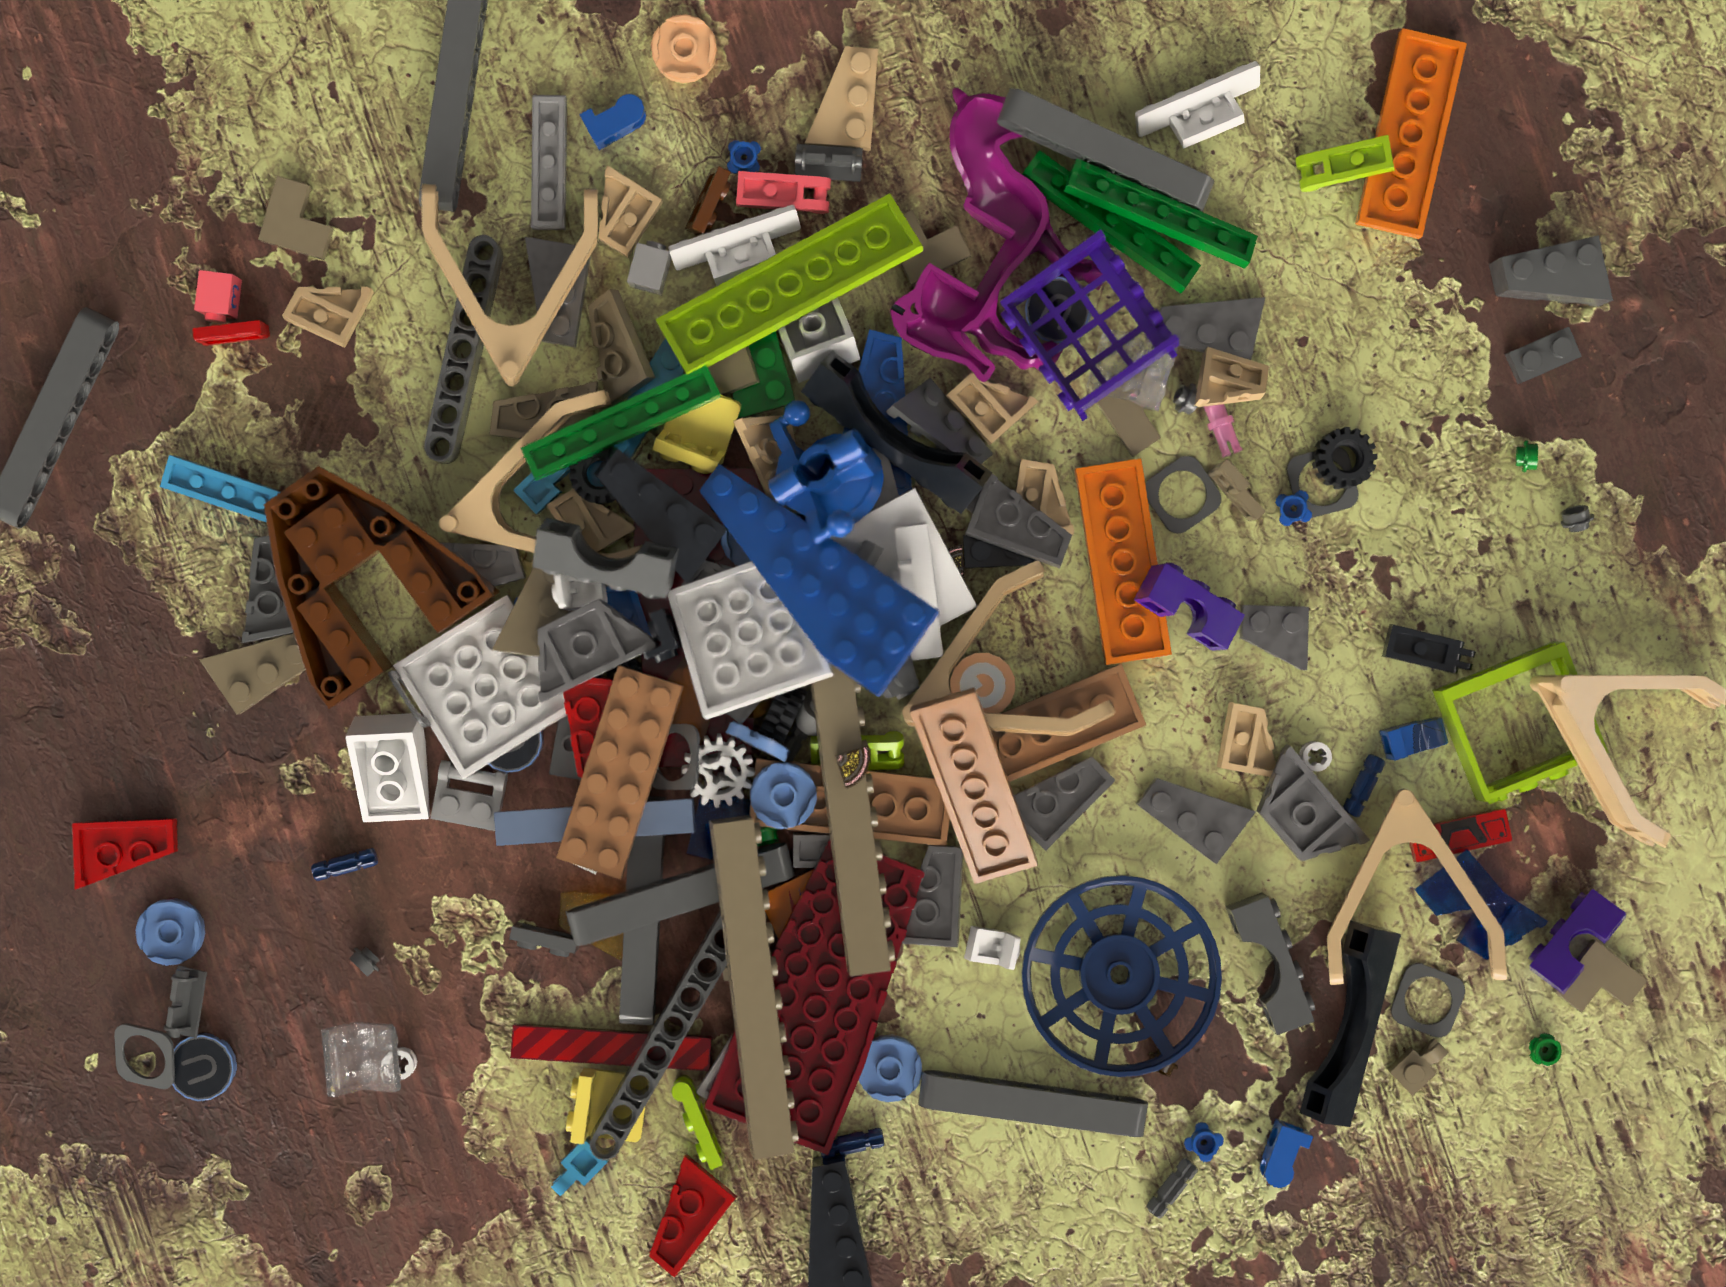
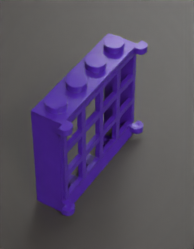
[1000,230,1180,421]

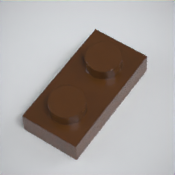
[685,166,731,235]

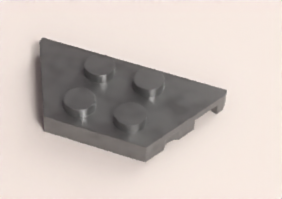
[538,598,658,703]
[1256,744,1370,861]

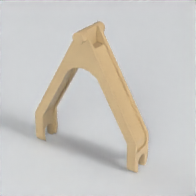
[422,184,598,386]
[439,390,642,559]
[902,560,1115,736]
[1530,675,1726,848]
[1327,789,1507,985]

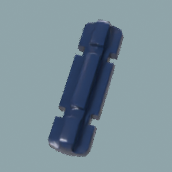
[1343,754,1386,817]
[311,848,378,881]
[821,1128,884,1159]

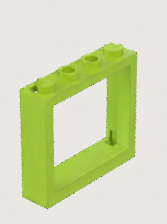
[1432,641,1609,805]

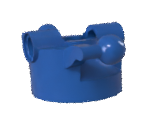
[768,400,884,544]

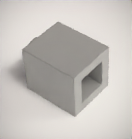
[627,241,672,296]

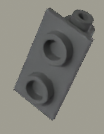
[795,144,863,182]
[163,965,207,1038]

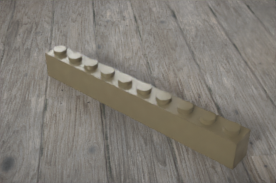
[810,664,895,976]
[709,815,798,1160]

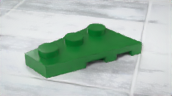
[733,331,795,420]

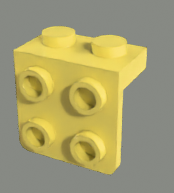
[652,395,741,474]
[566,1067,649,1144]

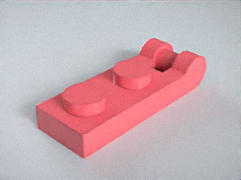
[736,171,831,214]

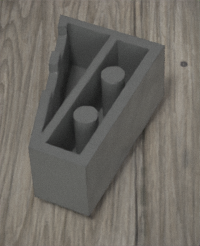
[1489,235,1613,307]

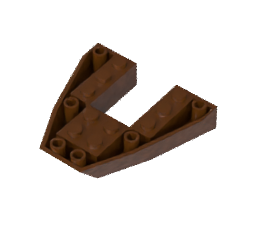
[264,466,500,709]

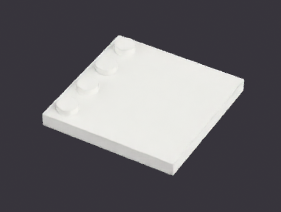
[829,488,977,626]
[667,561,834,719]
[393,595,566,779]

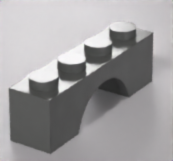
[532,518,679,598]
[1225,893,1315,1035]

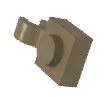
[1387,1038,1449,1096]

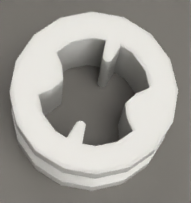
[1299,741,1332,772]
[384,1047,417,1080]

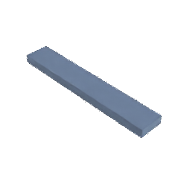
[494,798,696,846]

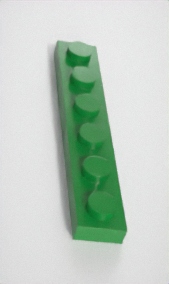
[1022,150,1201,294]
[1064,158,1258,269]
[520,365,721,481]

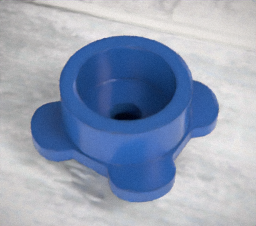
[727,140,761,174]
[1276,490,1312,526]
[1184,1122,1224,1162]

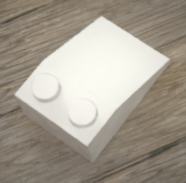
[778,297,861,383]
[345,713,430,822]

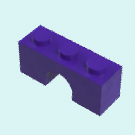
[1134,562,1245,651]
[1529,888,1627,995]

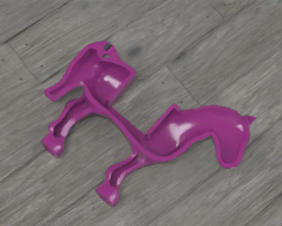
[890,87,1102,382]

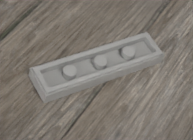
[531,95,567,230]

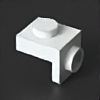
[552,574,608,611]
[964,926,1021,970]

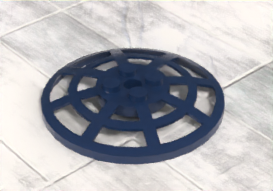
[1021,875,1222,1077]

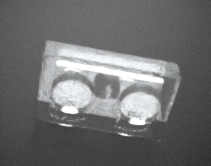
[1086,329,1178,411]
[321,1022,401,1097]

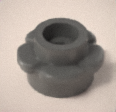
[1173,383,1198,415]
[1561,505,1594,532]
[349,947,380,977]

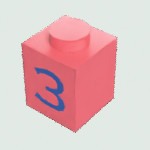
[194,270,242,323]

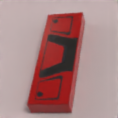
[1409,808,1513,863]

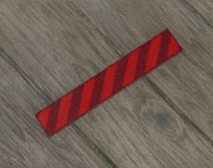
[510,1023,712,1071]

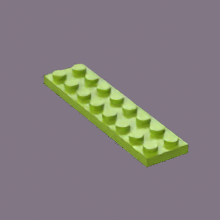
[655,193,923,374]

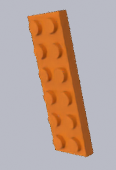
[1355,28,1467,239]
[1074,458,1172,665]

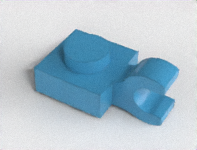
[513,466,570,514]
[551,1138,608,1196]

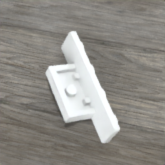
[1135,61,1260,149]
[668,205,801,286]
[892,524,943,660]

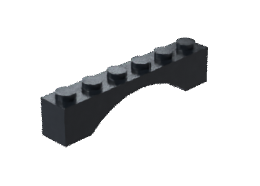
[801,350,992,514]
[1299,921,1401,1127]

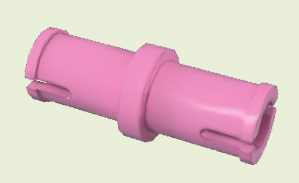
[1204,404,1243,458]

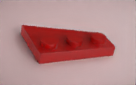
[563,677,614,777]
[72,818,178,890]
[649,1154,738,1278]

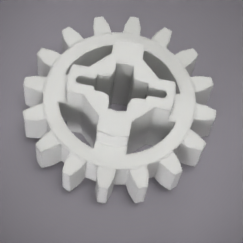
[682,734,755,808]

